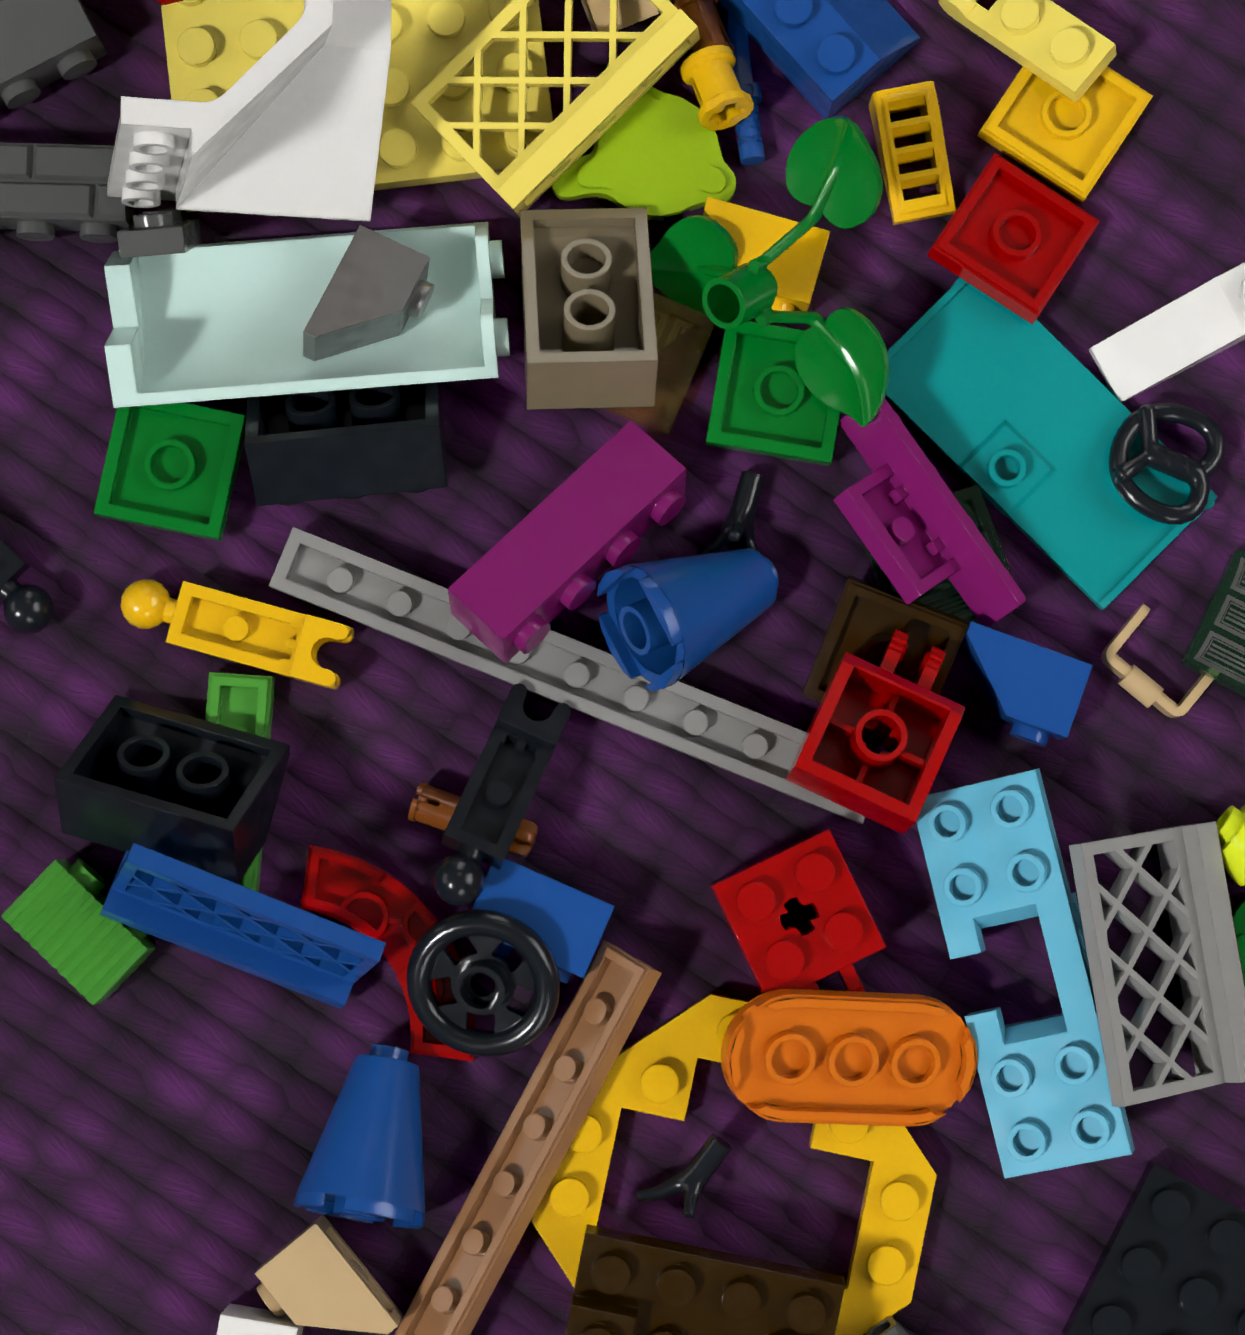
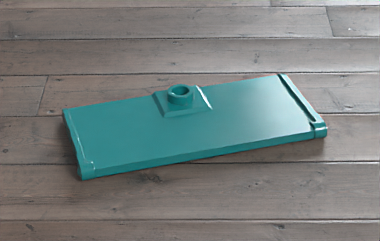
[885,277,1218,610]

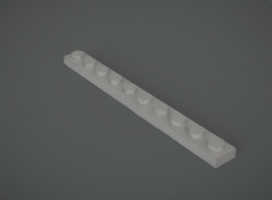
[269,527,865,824]

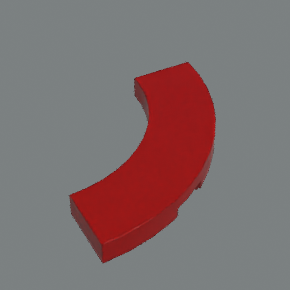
[300,845,476,1061]

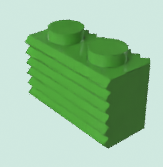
[1,859,157,1005]

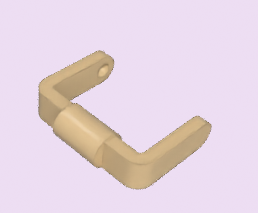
[1101,603,1222,718]

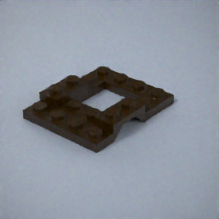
[565,1224,845,1335]

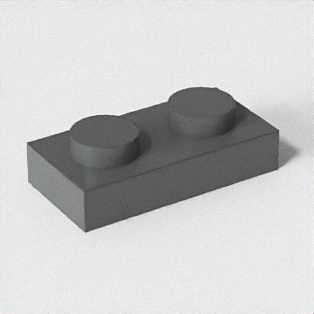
[117,208,202,258]

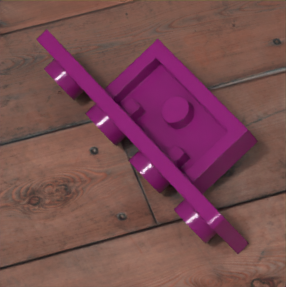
[833,398,1026,627]

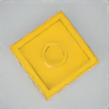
[977,66,1153,204]

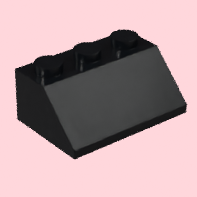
[244,382,448,506]
[54,695,290,884]

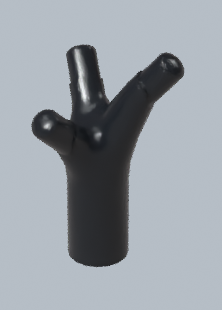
[697,471,766,555]
[637,1133,732,1218]

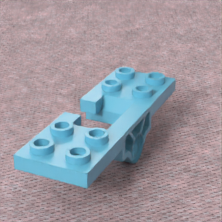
[916,768,1135,1179]

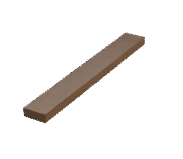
[394,941,662,1335]

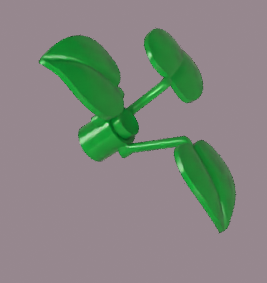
[650,116,889,427]

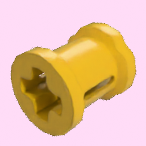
[680,45,754,131]

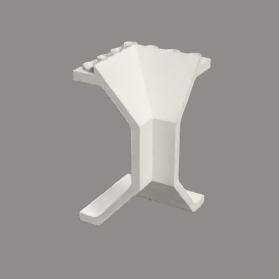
[107,0,391,221]

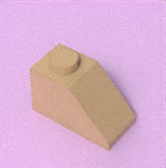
[255,1215,403,1335]

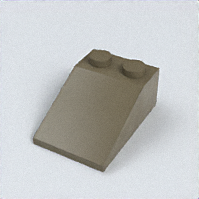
[520,208,658,410]

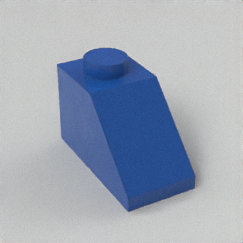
[961,621,1093,747]

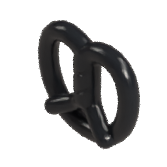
[1109,402,1226,525]

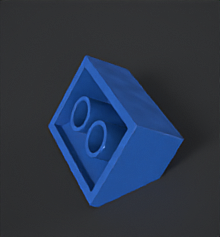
[719,0,920,119]

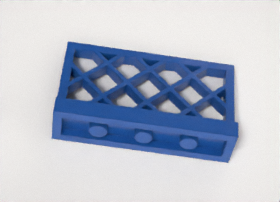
[99,843,386,1009]

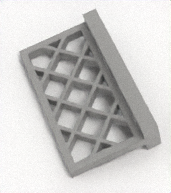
[1069,821,1245,1107]

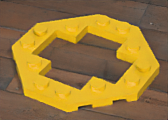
[532,993,937,1335]

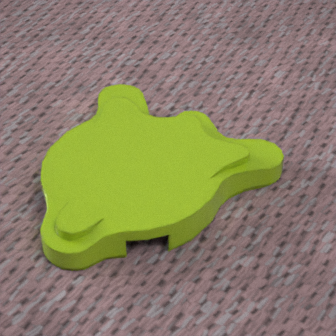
[552,56,736,221]

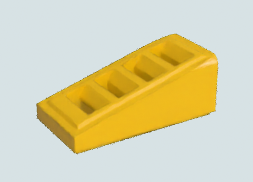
[868,81,956,226]

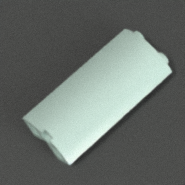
[104,222,510,408]

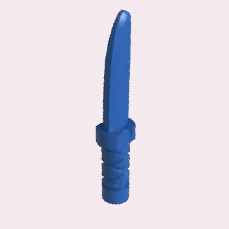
[727,12,765,165]

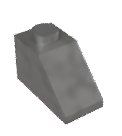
[303,225,434,361]

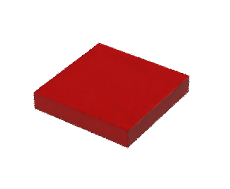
[927,153,1100,324]

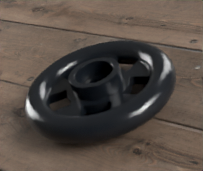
[407,909,560,1057]

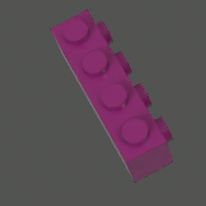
[447,420,686,664]

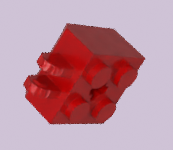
[785,629,965,834]
[710,829,886,994]

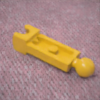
[120,579,354,690]

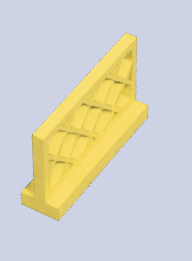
[410,0,700,217]

